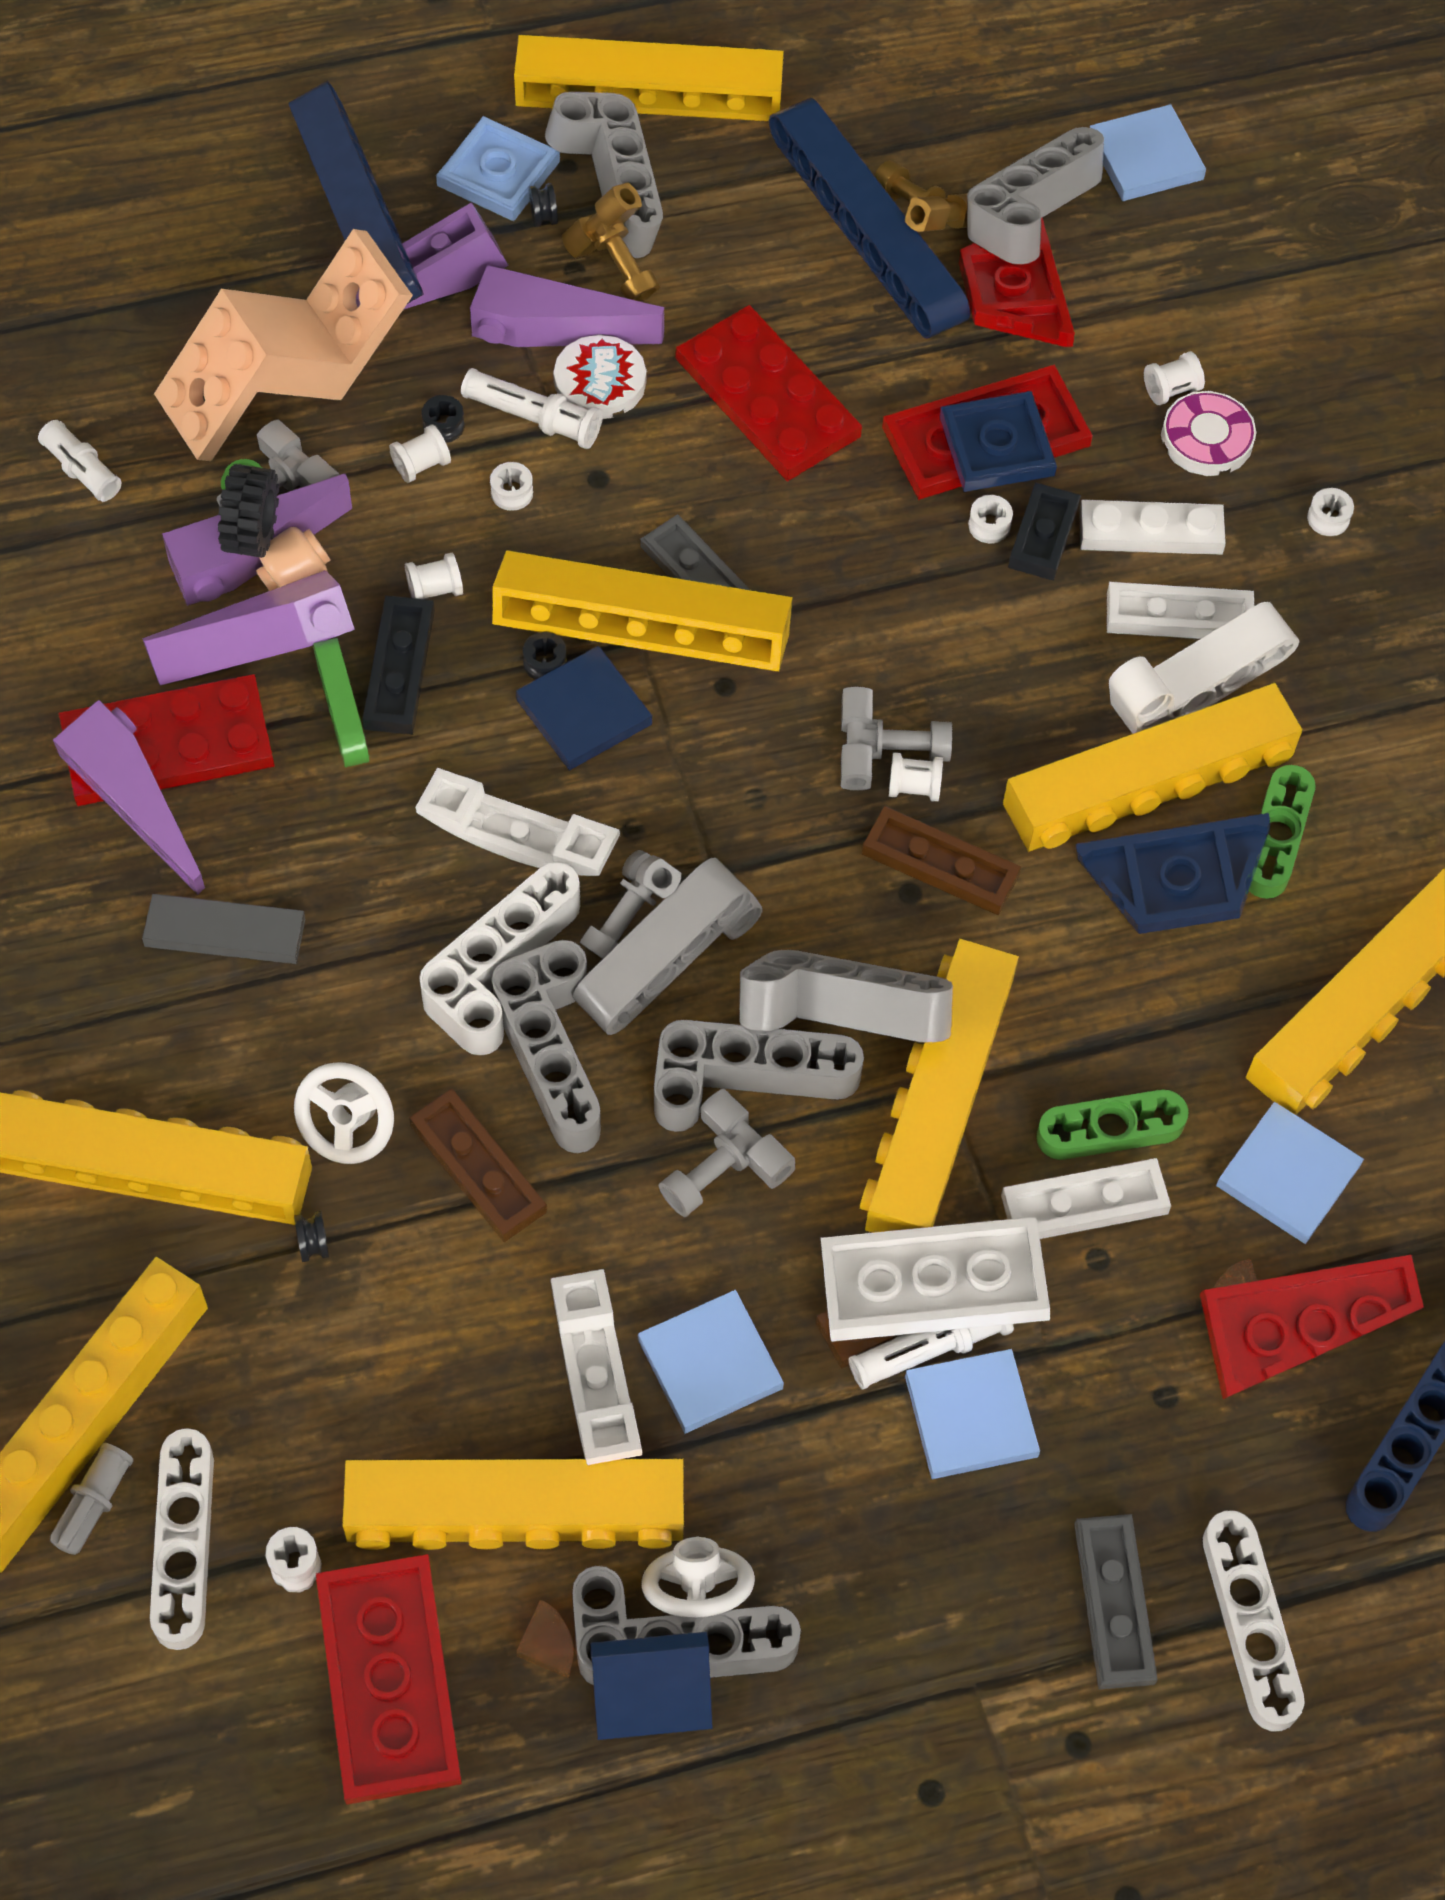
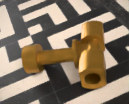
[874,160,968,232]
[562,183,660,302]

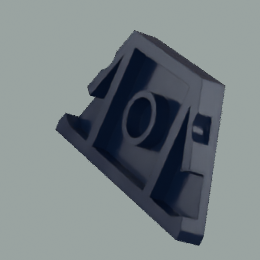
[1076,813,1270,934]

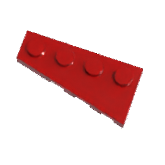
[1200,1255,1424,1399]

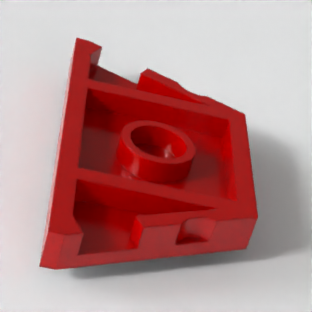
[959,218,1075,347]

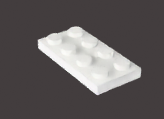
[821,1217,1050,1342]

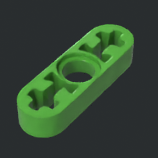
[313,637,370,768]
[1249,765,1315,898]
[1036,1090,1189,1160]

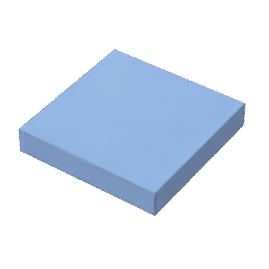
[1090,104,1206,201]
[436,116,560,222]
[1216,1101,1364,1244]
[638,1290,784,1434]
[905,1349,1040,1479]

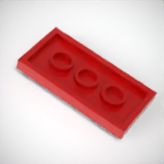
[676,305,862,482]
[882,364,1093,500]
[59,674,275,806]
[316,1554,462,1805]

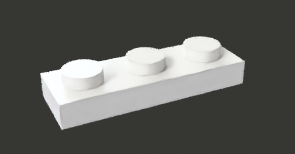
[1079,500,1226,555]
[1107,582,1254,639]
[1001,1158,1171,1239]

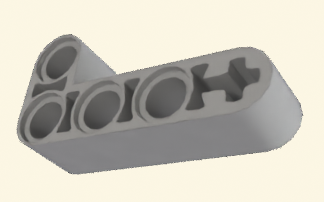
[545,92,663,258]
[967,127,1104,264]
[573,858,763,1035]
[492,940,601,1153]
[740,950,953,1043]
[654,1020,864,1132]
[572,1566,801,1685]

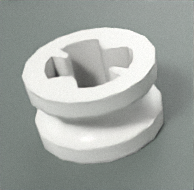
[490,462,533,510]
[1307,488,1354,536]
[968,495,1013,544]

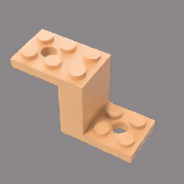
[154,229,413,461]

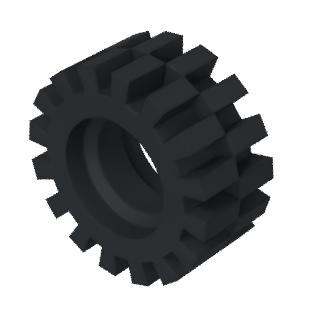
[218,464,279,558]

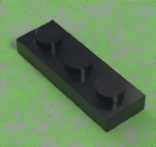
[363,595,435,735]

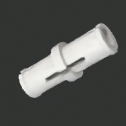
[38,420,122,502]

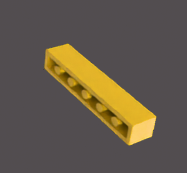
[514,35,784,121]
[492,550,793,672]
[1003,683,1302,852]
[1246,868,1445,1115]
[859,938,1019,1233]
[0,1090,312,1225]
[0,1257,208,1573]
[343,1459,684,1550]

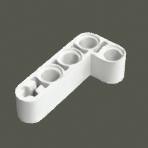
[1109,602,1299,734]
[420,862,580,1055]

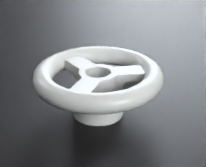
[294,1062,394,1164]
[642,1537,755,1618]

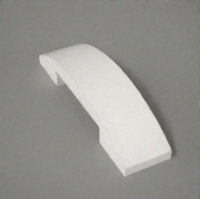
[415,768,620,876]
[551,1269,642,1465]

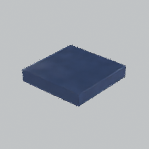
[939,391,1057,492]
[516,646,652,771]
[591,1632,713,1740]

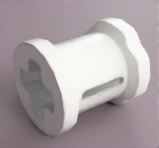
[1144,351,1205,405]
[389,424,451,483]
[405,552,463,599]
[889,753,943,801]
[265,1527,322,1592]

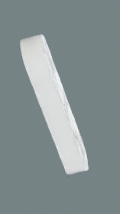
[150,1428,214,1650]
[1203,1511,1305,1731]

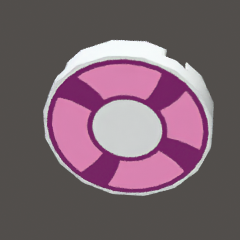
[1161,391,1257,476]

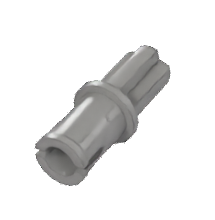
[50,1443,133,1555]

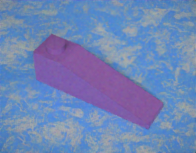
[356,202,509,309]
[470,265,664,347]
[162,473,352,606]
[142,570,355,685]
[53,700,205,895]

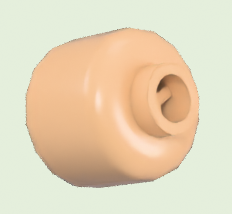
[256,527,331,591]

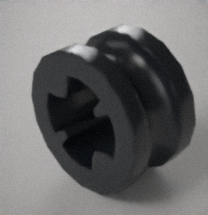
[529,183,558,227]
[422,395,465,443]
[523,632,567,680]
[294,1210,329,1262]

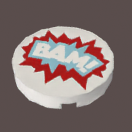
[553,335,646,419]

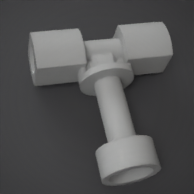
[217,419,339,507]
[841,687,952,790]
[579,850,681,959]
[659,1088,795,1217]

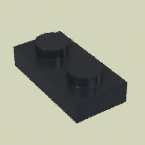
[1008,482,1081,581]

